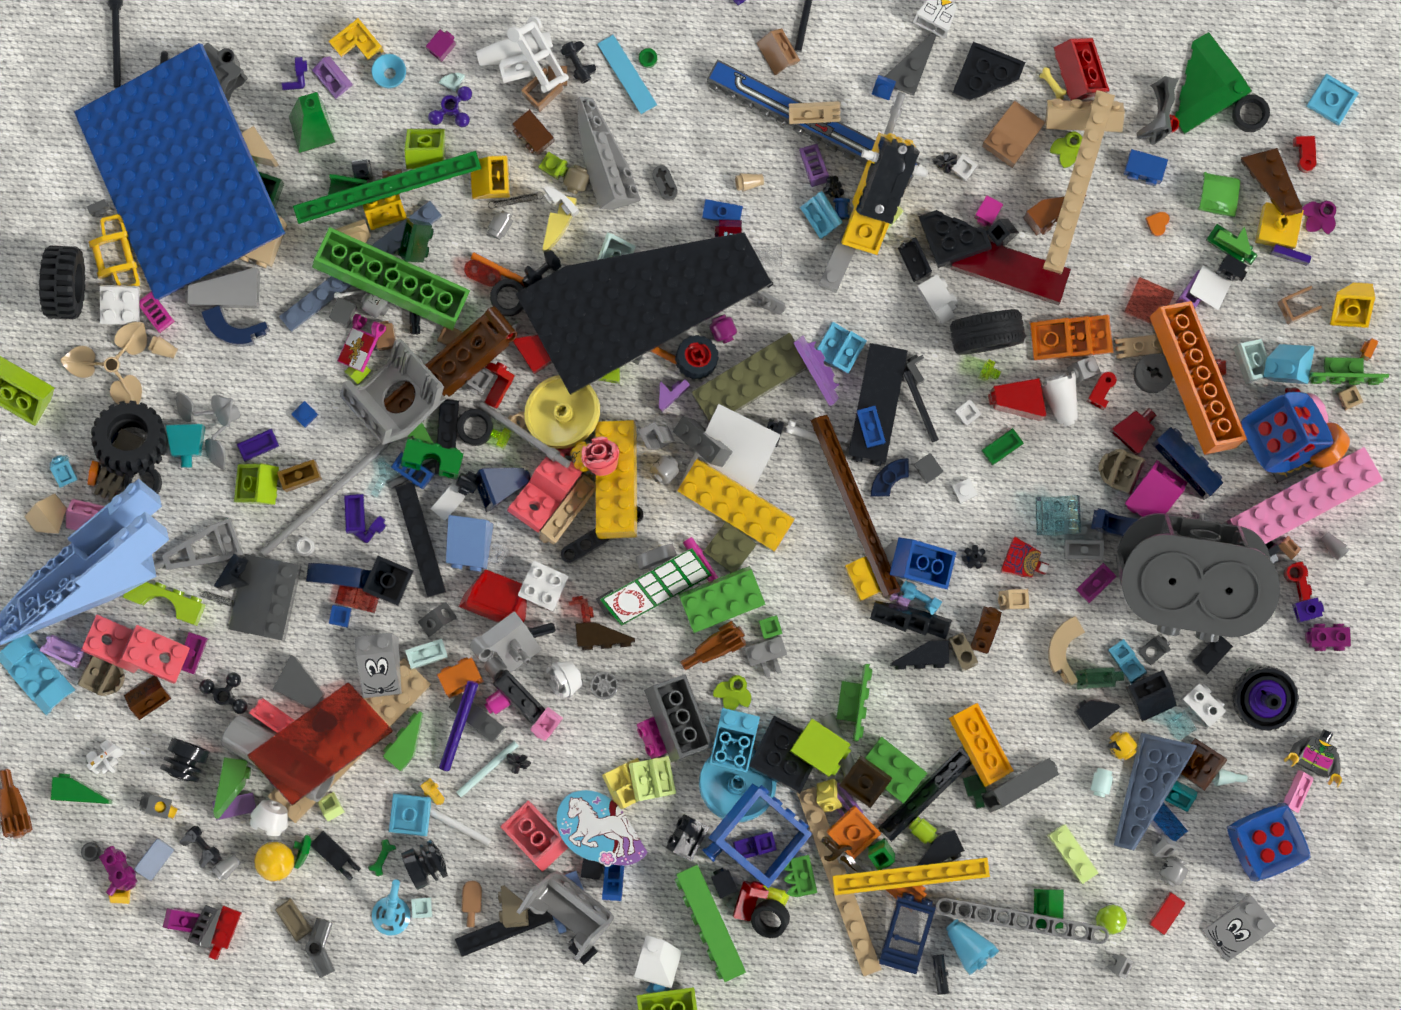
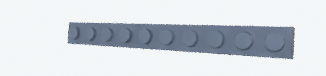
[279,201,442,332]

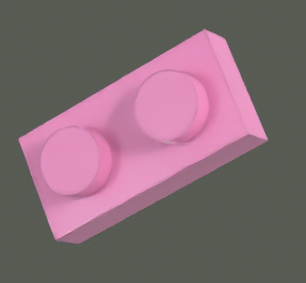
[1284,770,1314,813]

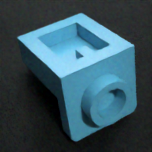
[50,455,77,488]

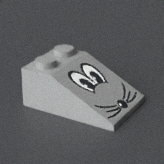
[355,633,402,699]
[1203,895,1276,962]

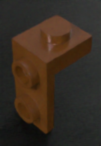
[970,606,1002,654]

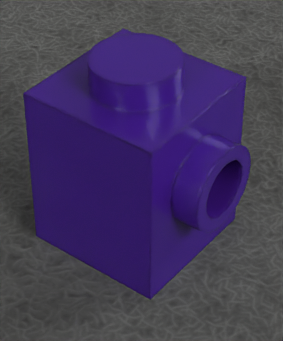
[1292,597,1324,623]

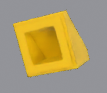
[109,882,131,904]

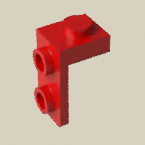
[484,362,515,409]
[732,880,769,921]

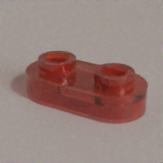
[464,260,501,287]

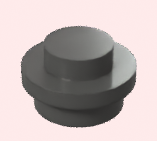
[81,842,101,862]

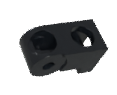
[352,158,373,180]

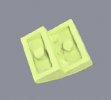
[629,756,676,802]

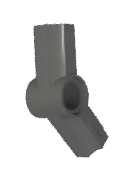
[305,917,335,978]

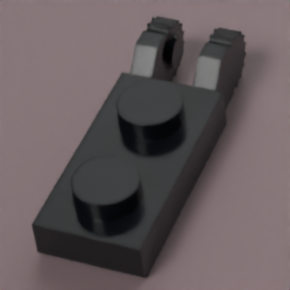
[311,830,361,880]

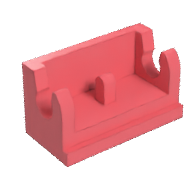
[249,698,294,736]

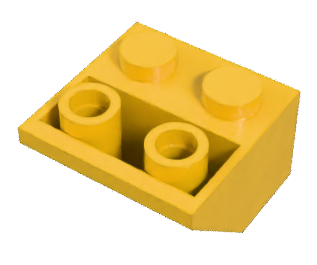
[471,155,510,199]

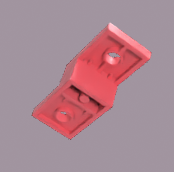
[507,446,583,533]
[81,615,190,684]

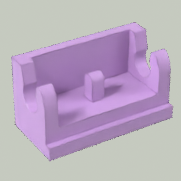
[40,634,85,668]

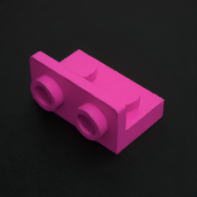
[637,717,667,759]

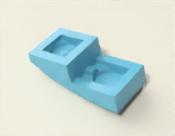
[1108,639,1147,684]

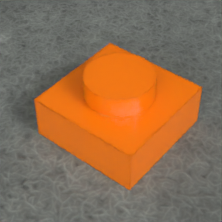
[1360,338,1379,361]

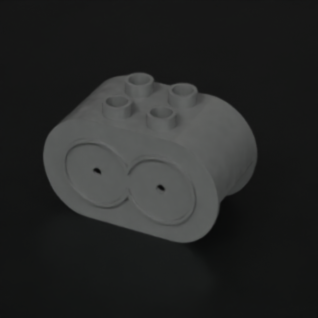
[1116,513,1280,642]

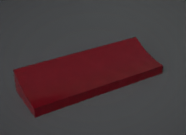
[950,242,1071,306]

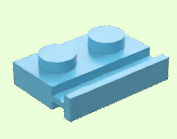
[800,191,843,239]

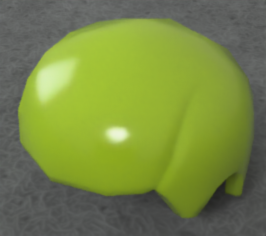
[1095,905,1127,935]

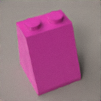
[1125,460,1188,517]

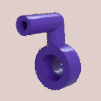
[282,57,308,90]
[353,516,387,543]

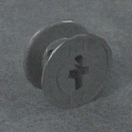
[1133,354,1173,393]

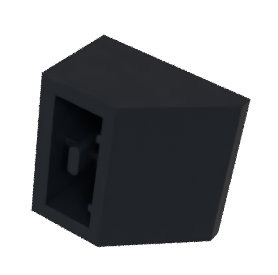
[1125,670,1177,722]

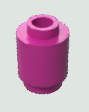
[484,690,511,715]

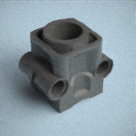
[203,43,248,101]

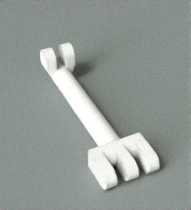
[784,421,850,455]

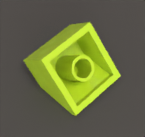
[404,129,445,169]
[234,464,279,505]

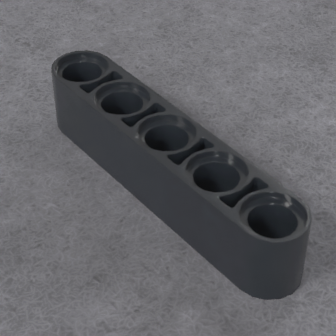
[561,506,644,564]

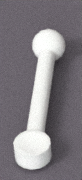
[334,290,366,299]

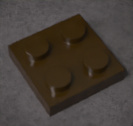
[839,755,892,809]

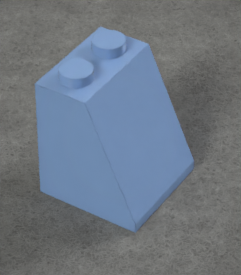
[446,515,494,572]

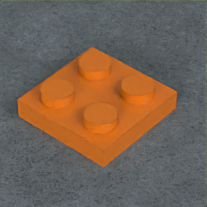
[826,805,881,859]

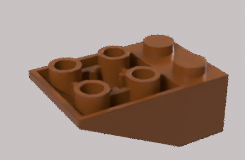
[1023,195,1087,236]

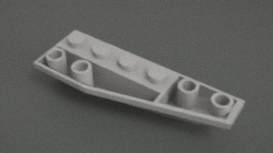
[577,97,641,210]

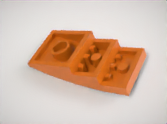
[1030,314,1113,361]

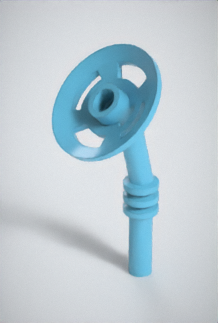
[372,879,410,935]

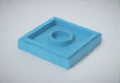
[1306,73,1359,126]
[389,793,431,836]

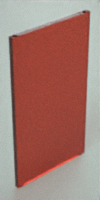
[247,682,393,806]

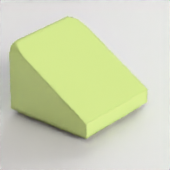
[317,792,345,821]

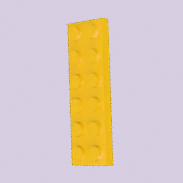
[677,458,795,552]

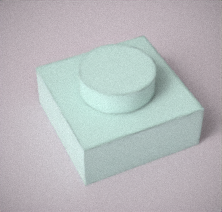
[411,897,433,918]

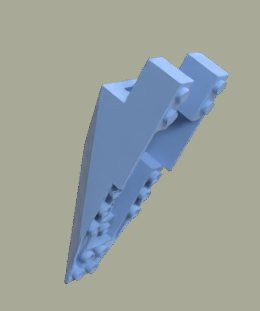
[0,479,169,645]

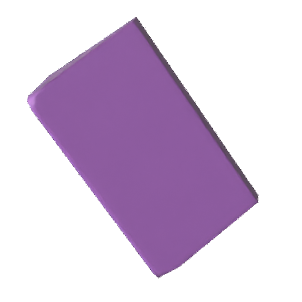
[312,56,353,99]

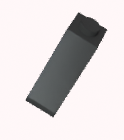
[273,655,326,711]

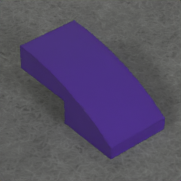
[732,831,777,858]

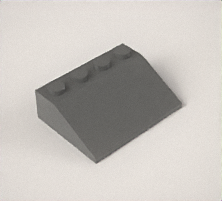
[228,555,302,641]

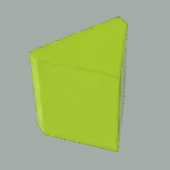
[344,366,371,385]

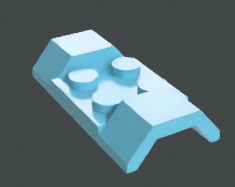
[0,634,76,715]

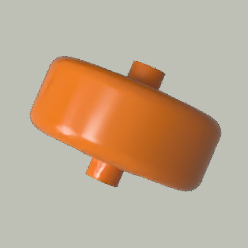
[1309,423,1350,468]

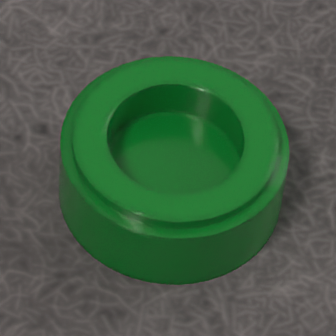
[639,48,658,68]

